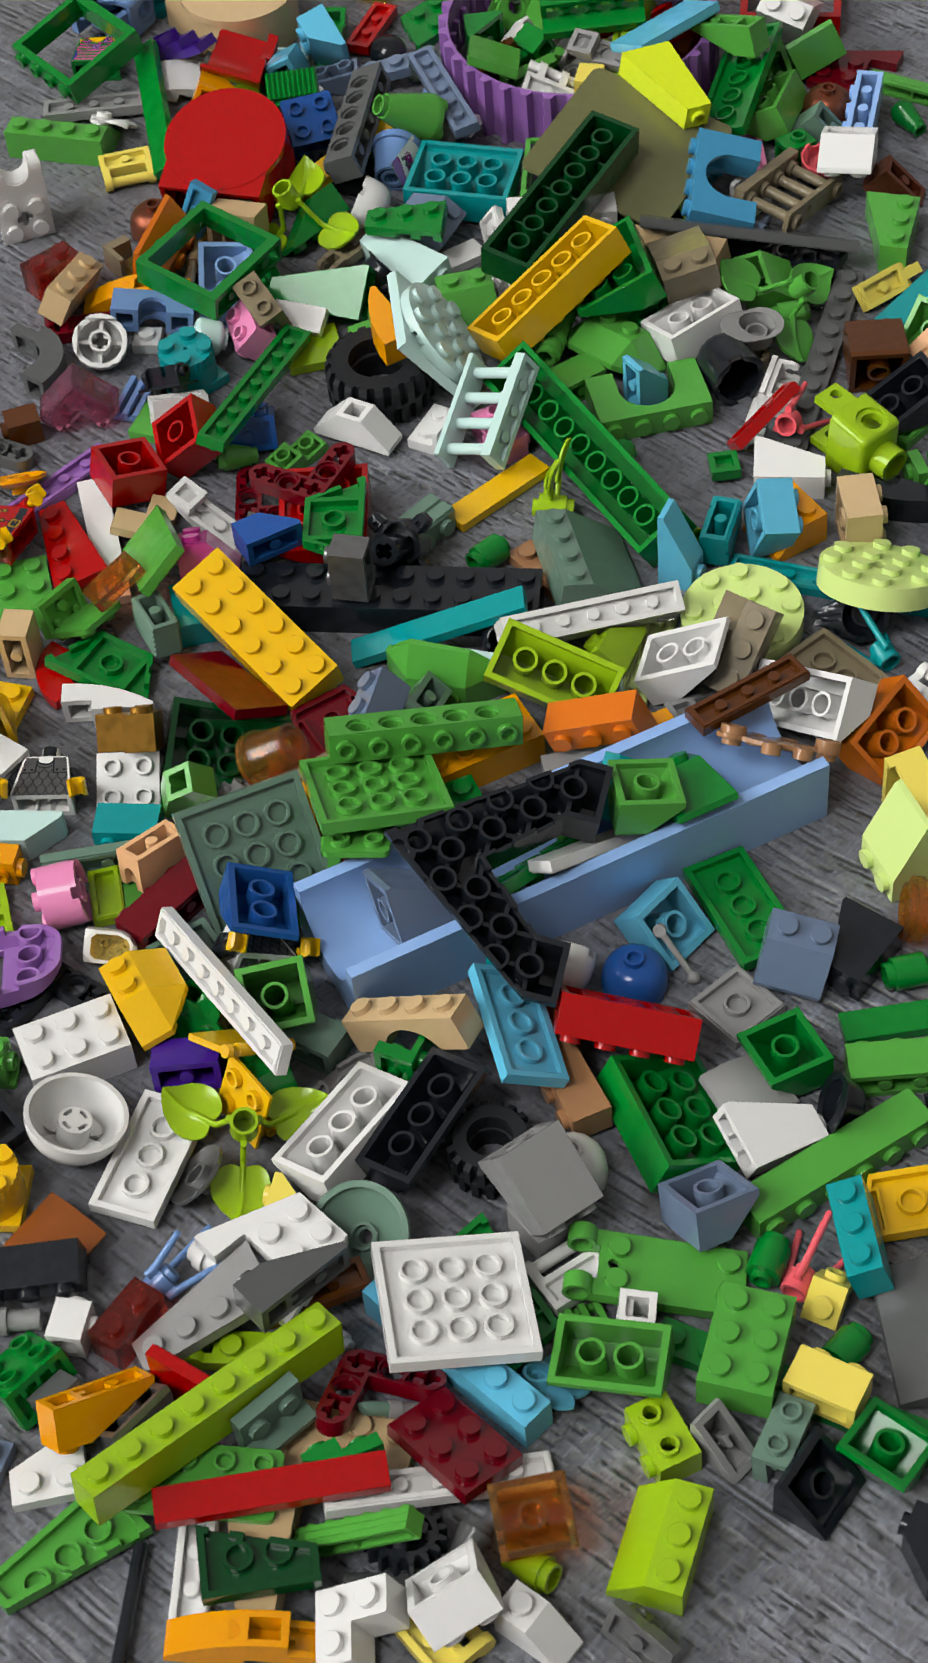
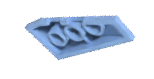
[198,242,253,336]

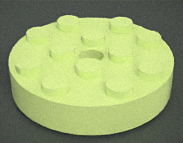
[816,538,928,612]
[680,563,804,661]

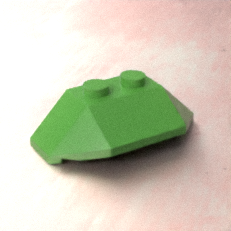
[566,313,667,374]
[386,639,506,705]

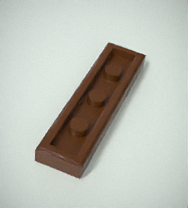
[685,653,810,737]

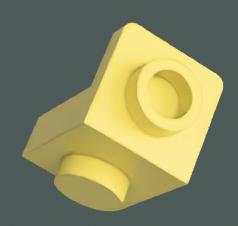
[800,1267,853,1331]

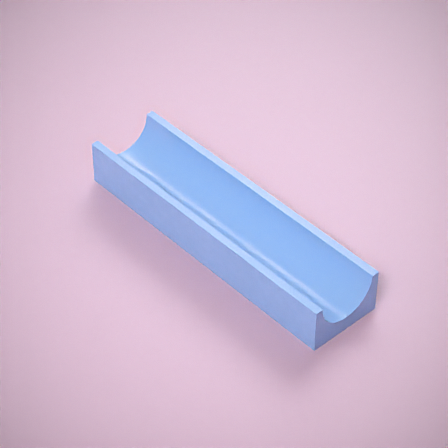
[293,702,830,1010]

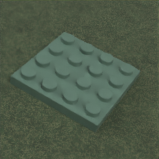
[171,769,328,936]

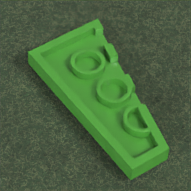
[0,1500,153,1616]

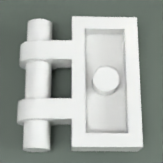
[521,60,575,94]

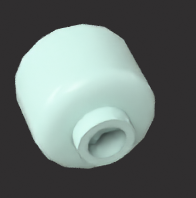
[189,317,229,356]

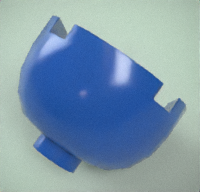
[600,943,669,1004]

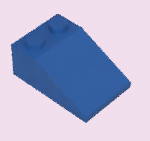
[218,862,299,941]

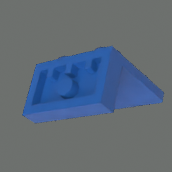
[280,90,338,161]
[230,402,278,451]

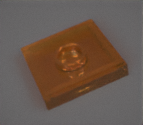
[82,551,146,613]

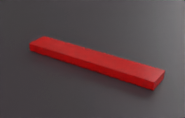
[151,1450,392,1530]

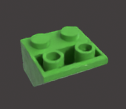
[734,250,796,310]

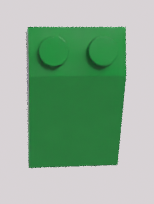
[668,751,739,824]

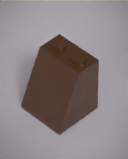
[843,318,910,393]

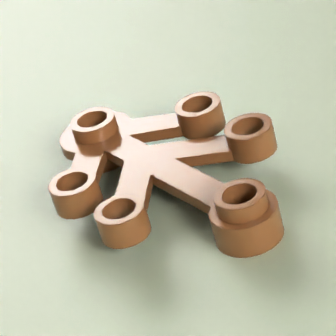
[716,722,842,762]

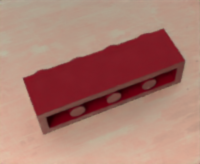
[114,856,204,950]

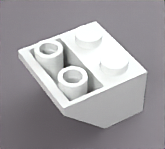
[817,126,878,178]

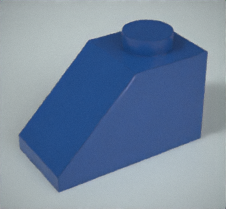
[231,512,303,567]

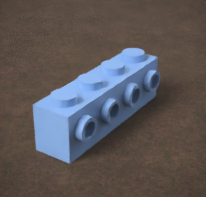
[842,70,884,127]

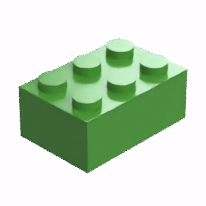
[696,1281,797,1419]

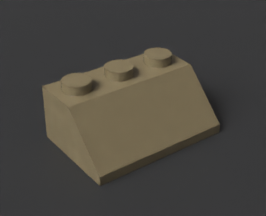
[701,590,784,691]

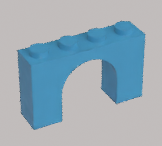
[681,127,762,241]

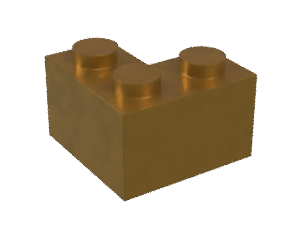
[95,704,165,753]

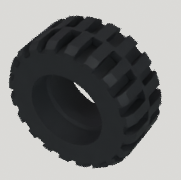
[325,326,435,426]

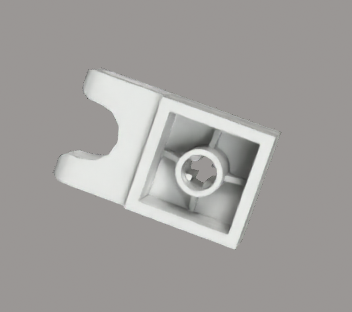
[0,149,56,246]

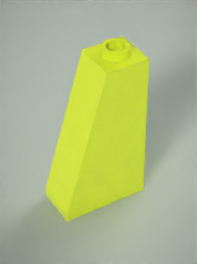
[619,41,711,129]

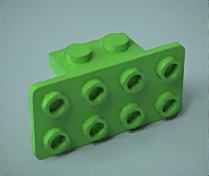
[321,826,395,868]
[122,1445,285,1525]

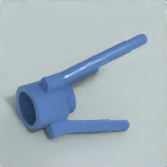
[141,1224,222,1301]

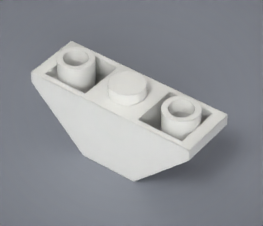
[314,397,402,456]

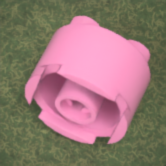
[30,859,93,930]

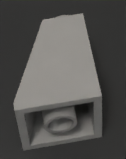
[477,1120,604,1238]

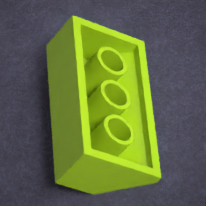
[483,618,626,708]

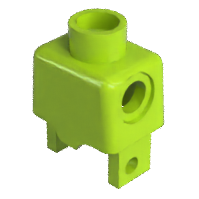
[810,382,907,481]

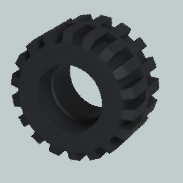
[445,1101,533,1200]

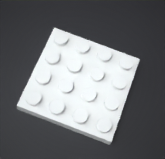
[371,1231,543,1373]

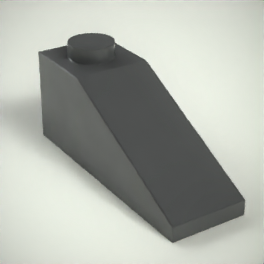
[233,1241,350,1333]

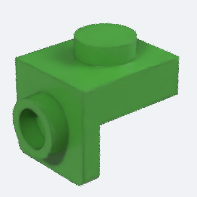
[902,449,928,486]

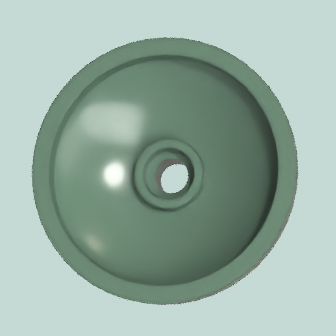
[315,1180,411,1282]

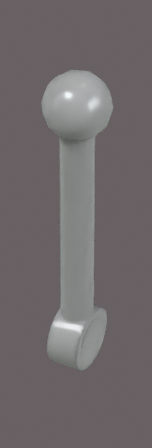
[653,923,700,984]

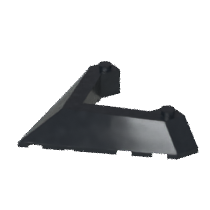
[384,759,614,1008]

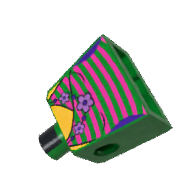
[71,33,122,81]

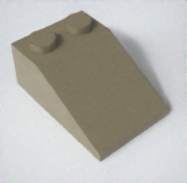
[646,226,722,304]

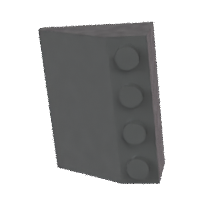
[874,1254,928,1409]

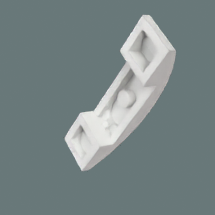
[166,476,242,559]

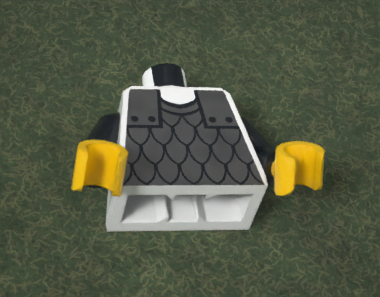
[0,746,89,815]
[212,924,321,977]

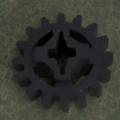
[363,1506,448,1577]

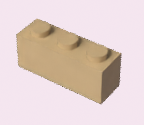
[37,252,103,326]

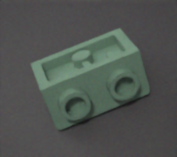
[230,1371,316,1450]
[751,1391,816,1484]

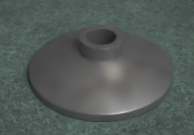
[170,1144,223,1206]

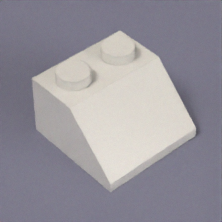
[405,1538,504,1652]

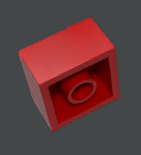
[151,393,222,479]
[90,437,167,508]

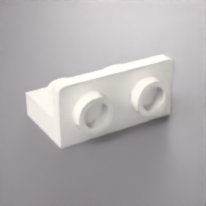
[407,403,450,456]

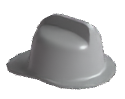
[720,307,784,351]

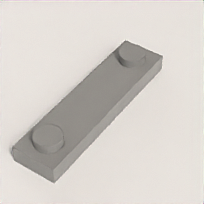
[43,91,144,122]

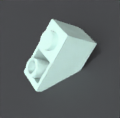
[0,810,68,861]

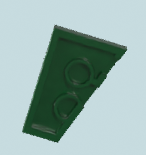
[195,1525,323,1606]

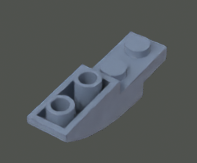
[316,53,412,95]

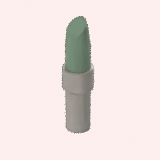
[357,1400,419,1419]

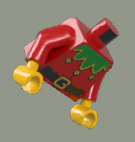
[0,483,47,565]

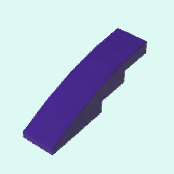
[143,27,217,60]

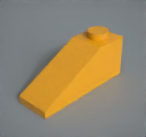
[35,1366,155,1455]

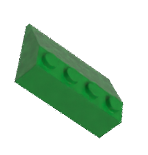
[575,216,667,317]
[596,1052,741,1194]

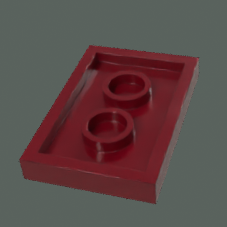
[387,1386,523,1505]

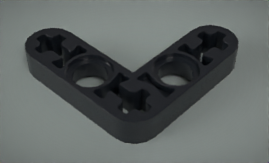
[0,962,118,1038]

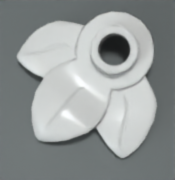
[90,110,138,129]

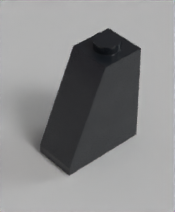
[829,897,904,1002]

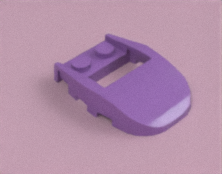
[0,924,63,1009]

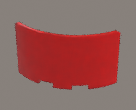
[200,29,279,90]

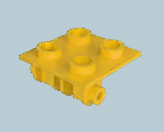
[219,1055,277,1149]

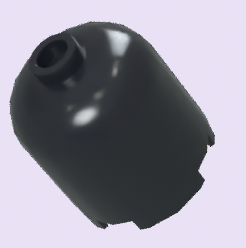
[697,333,765,405]

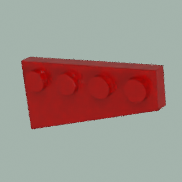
[38,500,113,589]

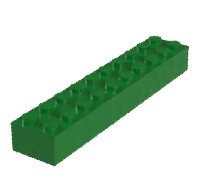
[482,340,697,568]

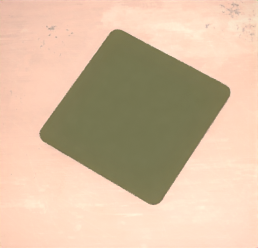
[522,68,732,223]

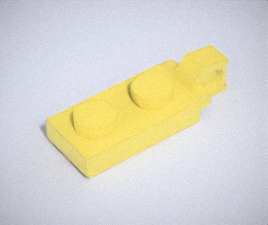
[851,261,923,313]

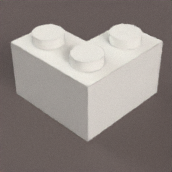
[315,1573,410,1663]

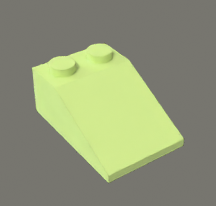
[859,779,928,903]

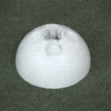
[23,1072,129,1166]

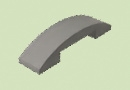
[566,28,622,72]

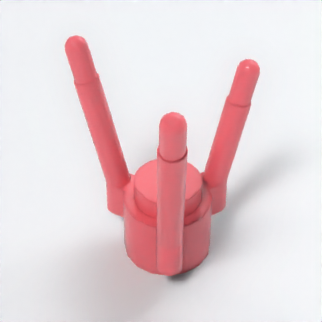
[773,381,831,436]
[780,1210,844,1303]

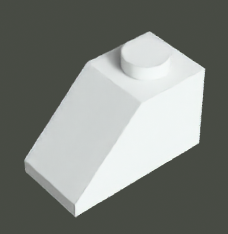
[494,1580,584,1663]

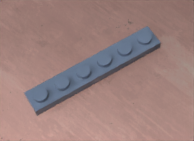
[407,45,481,139]

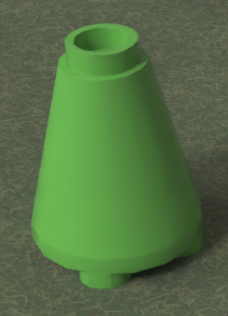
[372,93,448,141]

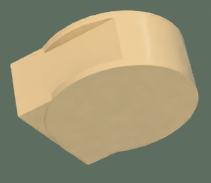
[165,0,299,58]

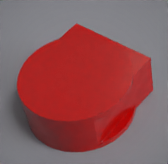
[158,88,296,223]

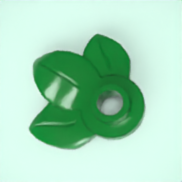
[166,993,223,1040]

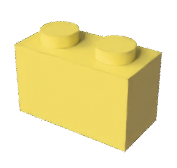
[782,1344,873,1429]

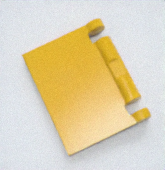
[188,1029,295,1058]

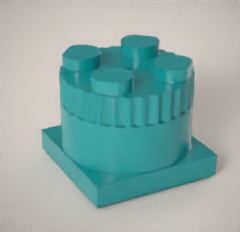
[157,327,230,395]

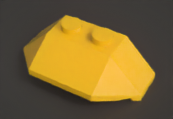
[98,948,189,1051]

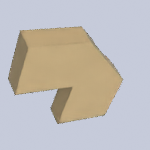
[110,494,179,539]

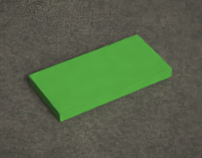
[122,505,185,597]

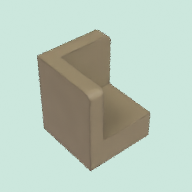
[102,235,133,278]

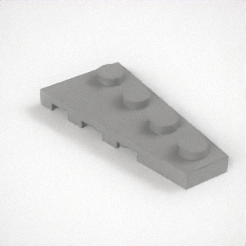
[132,1240,260,1373]

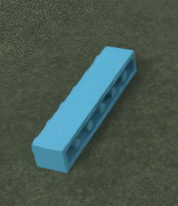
[362,1279,553,1449]

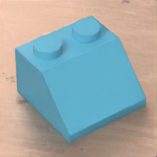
[295,4,350,65]
[742,478,803,558]
[614,877,715,972]

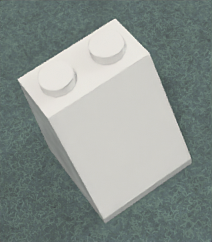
[756,0,824,44]

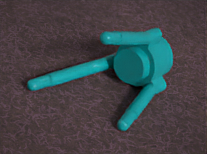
[843,608,901,673]

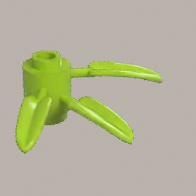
[532,438,575,516]

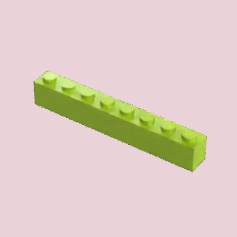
[70,1301,345,1526]

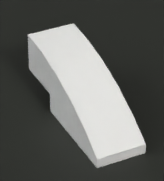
[61,683,155,729]

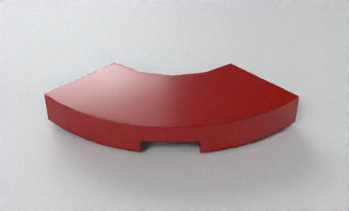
[36,641,75,710]

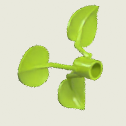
[269,155,360,251]
[161,1083,328,1220]

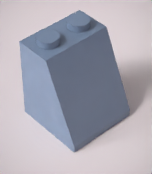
[362,868,455,945]

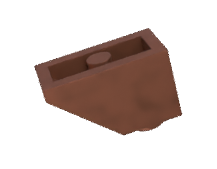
[862,154,925,206]

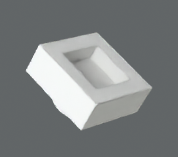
[132,327,164,354]

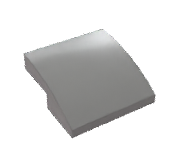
[698,1054,800,1109]

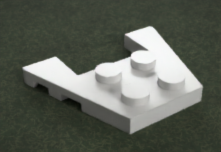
[194,1192,349,1326]

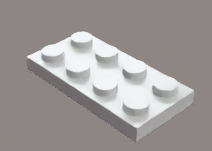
[88,1089,198,1229]

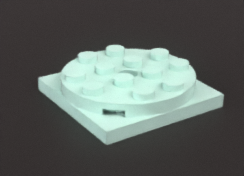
[387,269,485,409]

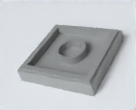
[688,964,786,1050]

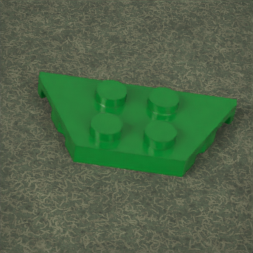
[400,0,447,50]
[302,476,367,555]
[44,631,154,699]

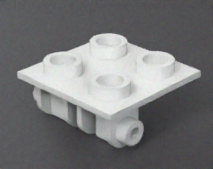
[97,751,163,805]

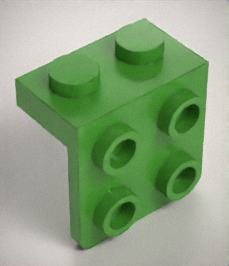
[30,577,122,641]

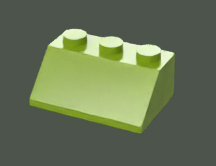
[606,1478,714,1617]

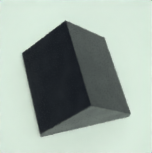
[773,1426,865,1541]

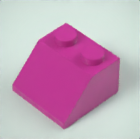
[178,527,242,580]

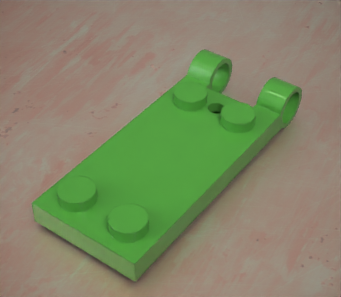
[562,1221,748,1319]

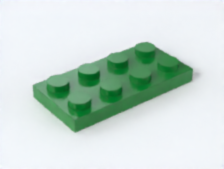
[683,846,785,971]

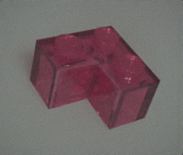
[40,363,119,433]

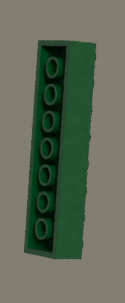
[481,110,639,284]

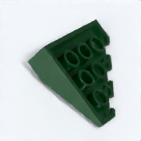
[159,696,296,816]

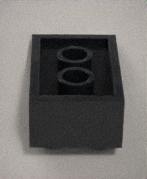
[867,350,928,435]

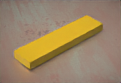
[451,453,549,533]

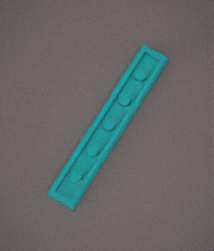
[351,585,528,669]

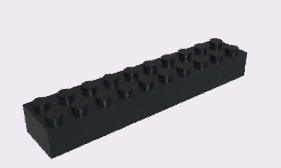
[241,561,544,637]

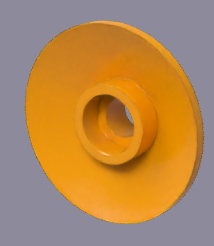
[0,471,47,495]

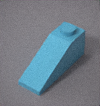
[657,498,707,591]

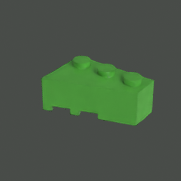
[865,191,921,272]

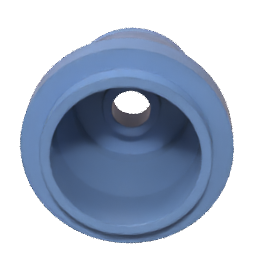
[371,129,421,191]

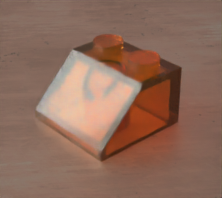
[487,1470,580,1563]

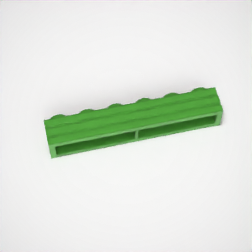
[873,69,928,106]
[294,1504,425,1558]

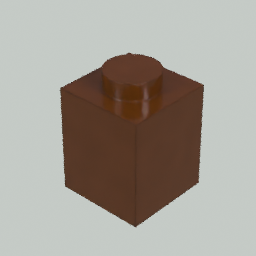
[0,403,45,446]

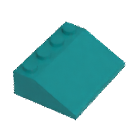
[403,140,524,222]

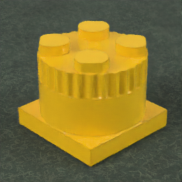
[0,1144,35,1233]

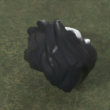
[813,600,894,644]

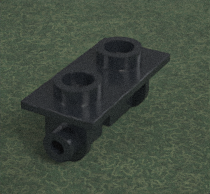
[138,362,198,396]

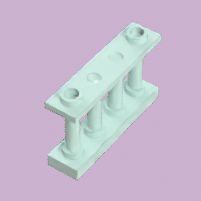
[434,353,539,470]

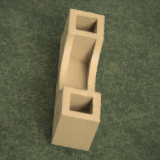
[341,994,484,1052]

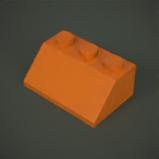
[132,194,196,275]
[833,674,928,786]
[542,689,658,753]

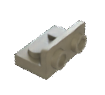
[233,271,292,328]

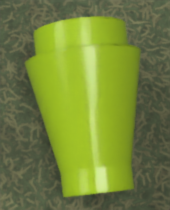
[501,1545,563,1594]

